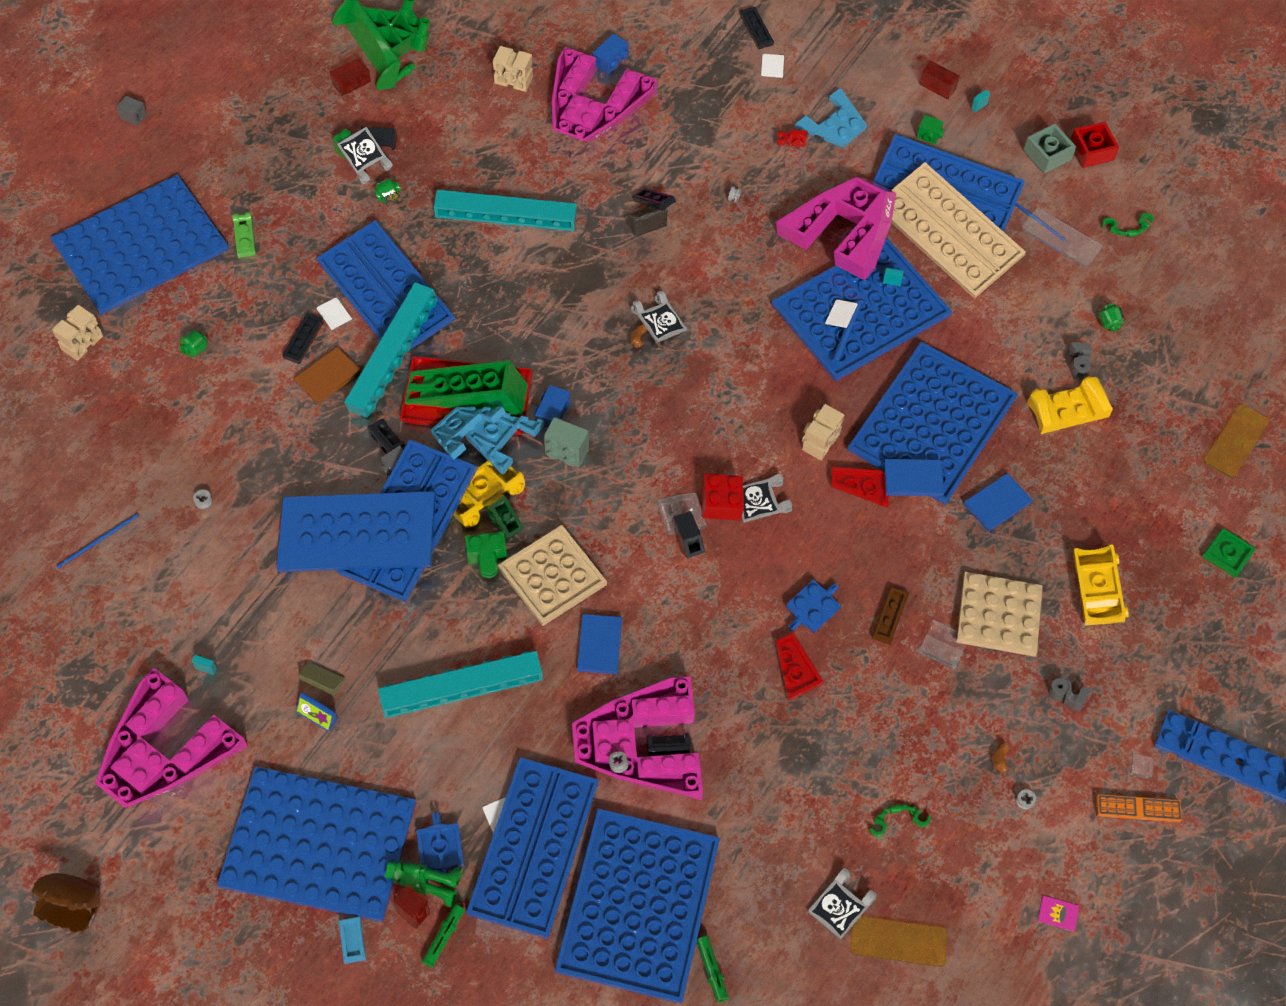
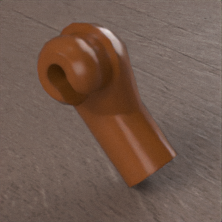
[630,324,648,348]
[991,743,1010,773]

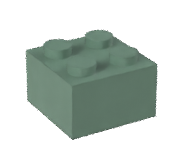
[1024,124,1076,174]
[544,417,589,468]

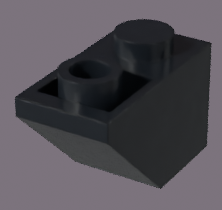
[672,511,706,558]

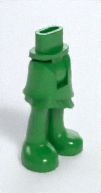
[385,861,463,908]

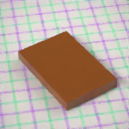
[294,347,361,405]

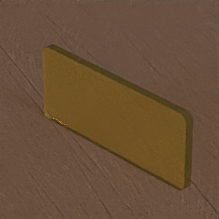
[1204,405,1269,478]
[851,917,947,967]

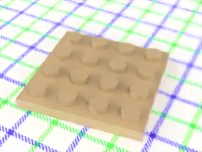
[498,525,607,626]
[956,572,1043,657]

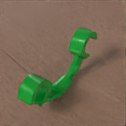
[1101,213,1154,237]
[869,804,931,837]

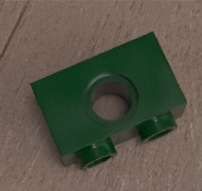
[482,493,524,539]

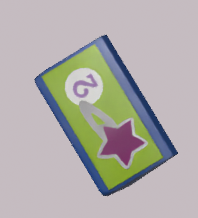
[296,693,337,731]

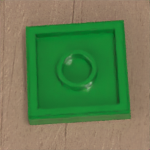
[1202,527,1256,579]

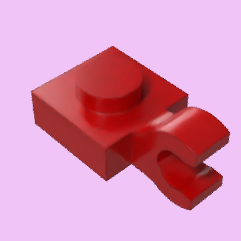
[777,130,807,147]

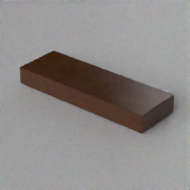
[872,586,909,645]

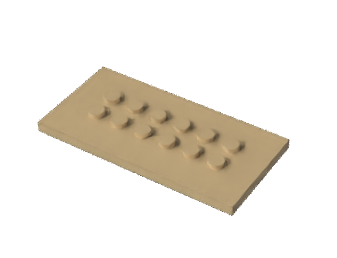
[891,162,1026,299]

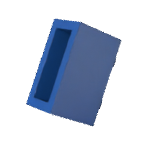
[592,33,629,74]
[534,385,571,428]

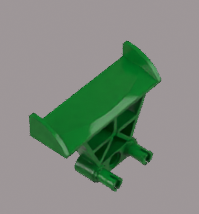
[332,0,431,91]

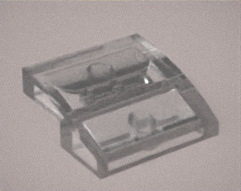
[657,493,707,535]
[918,620,967,670]

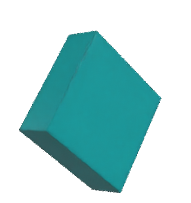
[971,90,990,112]
[883,268,904,286]
[192,655,217,675]

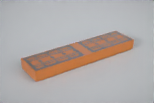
[1096,794,1182,823]

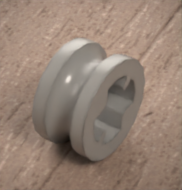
[728,186,741,203]
[193,490,212,509]
[609,752,629,773]
[1016,789,1036,809]

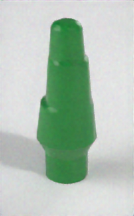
[396,63,415,82]

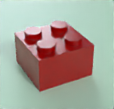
[1070,121,1119,168]
[701,473,744,521]

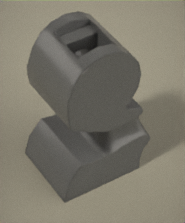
[1068,342,1093,380]
[1049,678,1091,712]

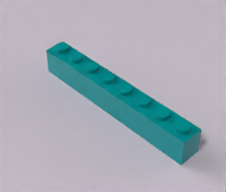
[434,190,577,231]
[344,283,437,418]
[378,651,543,718]

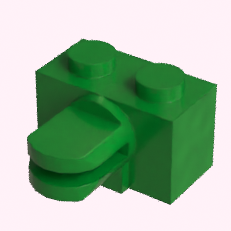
[465,532,507,578]

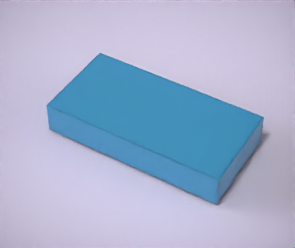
[339,916,366,964]

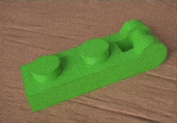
[233,212,256,258]

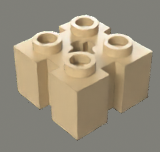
[493,46,533,92]
[52,305,103,361]
[802,404,844,461]

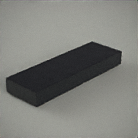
[739,6,774,50]
[632,188,676,211]
[282,313,324,364]

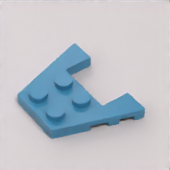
[795,88,867,148]
[430,406,506,460]
[466,413,544,474]

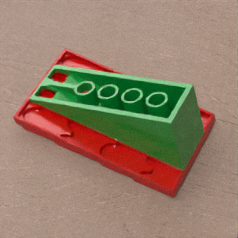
[400,356,533,435]

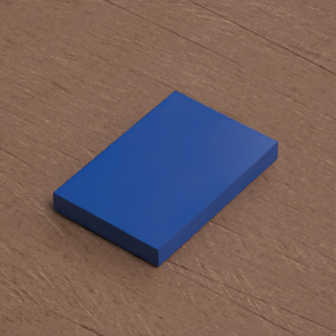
[884,459,944,496]
[964,473,1033,532]
[577,614,622,675]

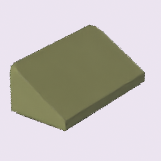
[298,662,345,696]

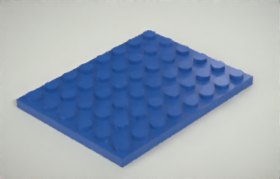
[50,175,229,315]
[771,238,952,382]
[847,342,1018,505]
[217,766,416,922]
[555,809,720,1004]

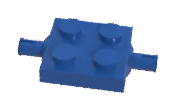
[786,579,842,634]
[416,812,464,884]

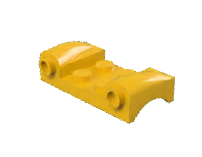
[1027,376,1113,434]
[453,461,525,528]
[1073,545,1129,625]

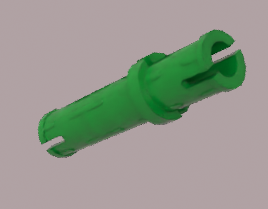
[421,904,465,969]
[696,936,729,1003]

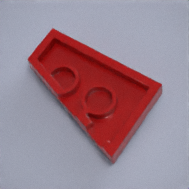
[831,467,889,508]
[775,633,824,702]

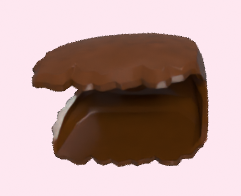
[31,873,99,934]

